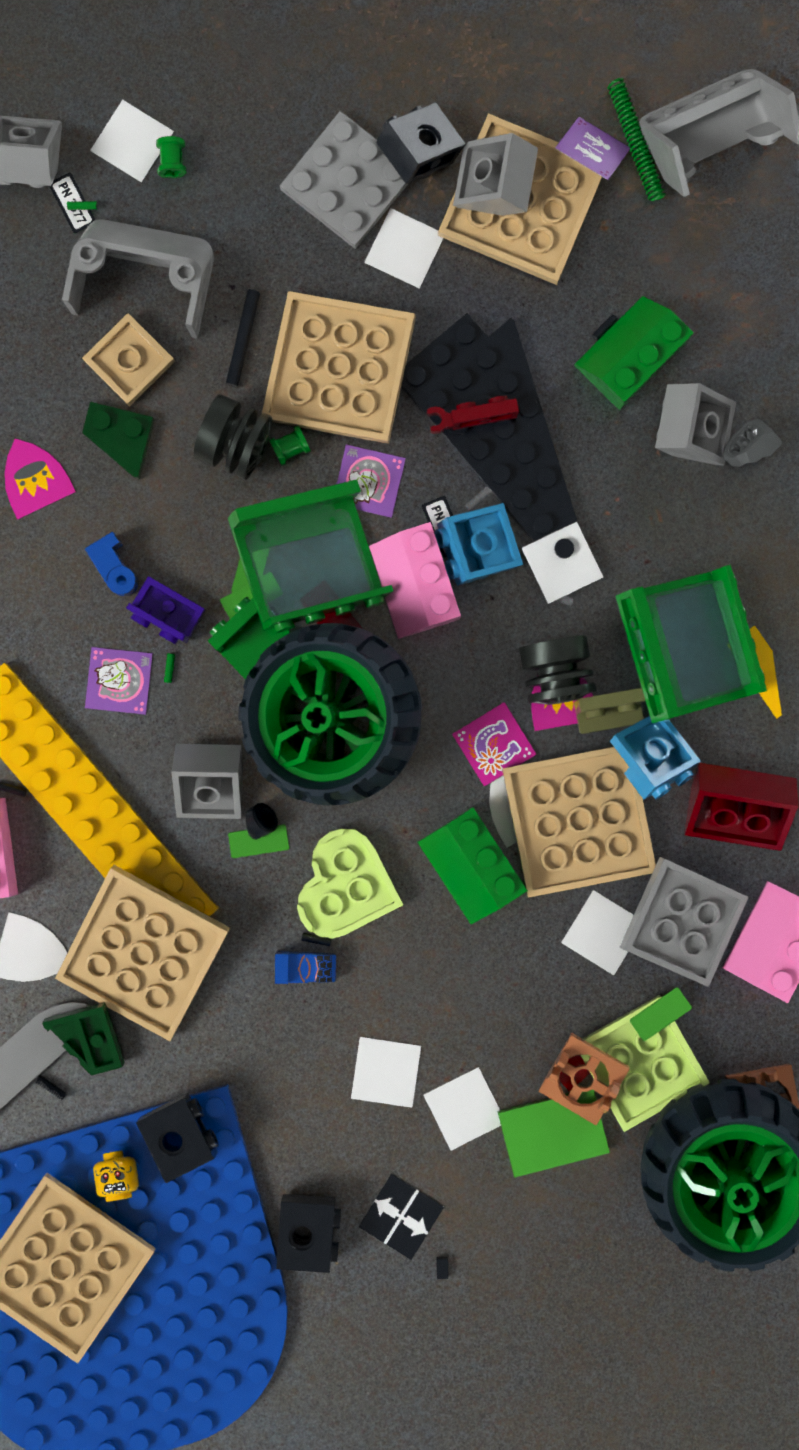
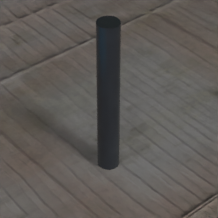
[226,289,260,387]

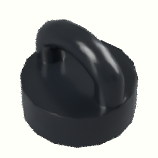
[245,803,278,840]

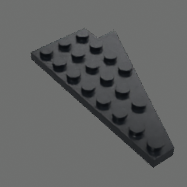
[401,313,578,559]

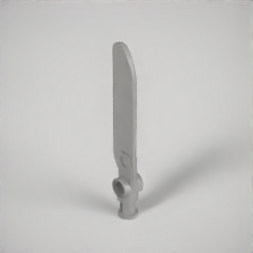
[0,1001,90,1109]

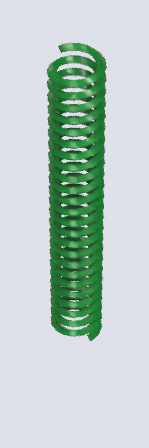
[607,78,666,201]

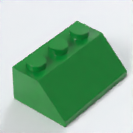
[574,296,694,410]
[417,807,528,924]

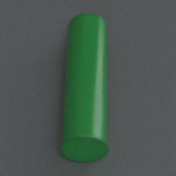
[67,201,97,210]
[164,653,175,683]

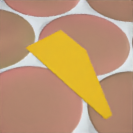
[726,626,782,719]

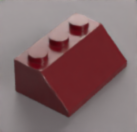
[685,763,799,851]

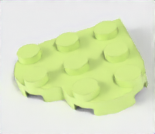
[297,828,403,939]

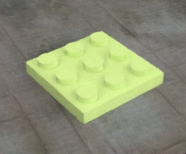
[580,995,710,1132]

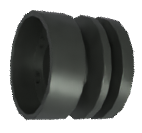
[193,394,272,480]
[518,635,597,705]

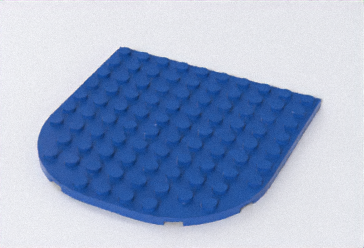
[0,1084,288,1450]

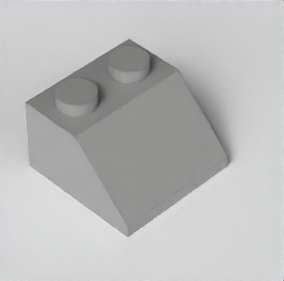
[0,115,62,188]
[453,133,538,216]
[655,383,736,465]
[171,744,243,819]

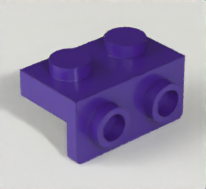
[126,576,206,645]

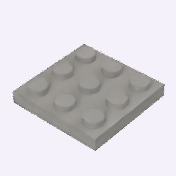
[280,111,409,249]
[620,857,749,987]

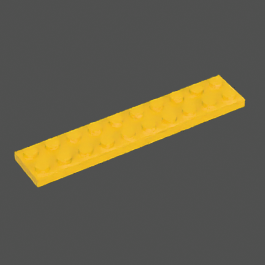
[0,663,219,916]

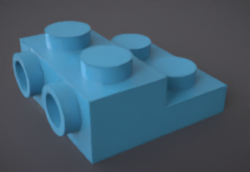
[435,503,523,586]
[610,716,701,800]

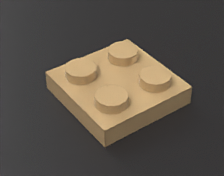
[82,313,175,407]

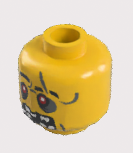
[93,1151,139,1202]

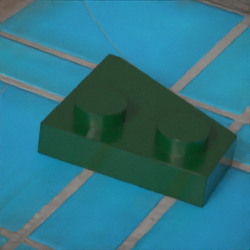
[82,402,155,480]
[42,1002,125,1076]

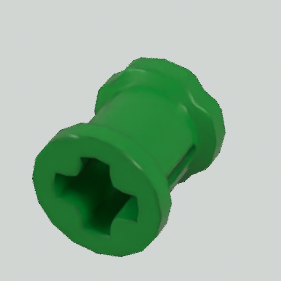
[156,136,187,178]
[269,426,311,466]

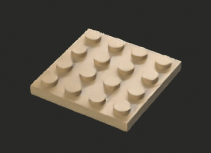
[438,113,602,285]
[262,291,416,444]
[502,747,656,898]
[55,865,231,1041]
[0,1173,156,1363]

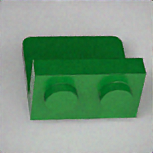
[208,597,290,680]

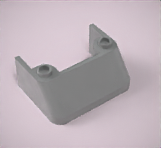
[639,69,799,197]
[62,219,214,339]

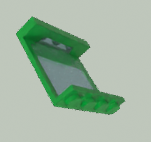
[228,479,393,633]
[615,564,767,723]

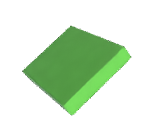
[497,1090,610,1178]

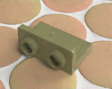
[574,688,645,734]

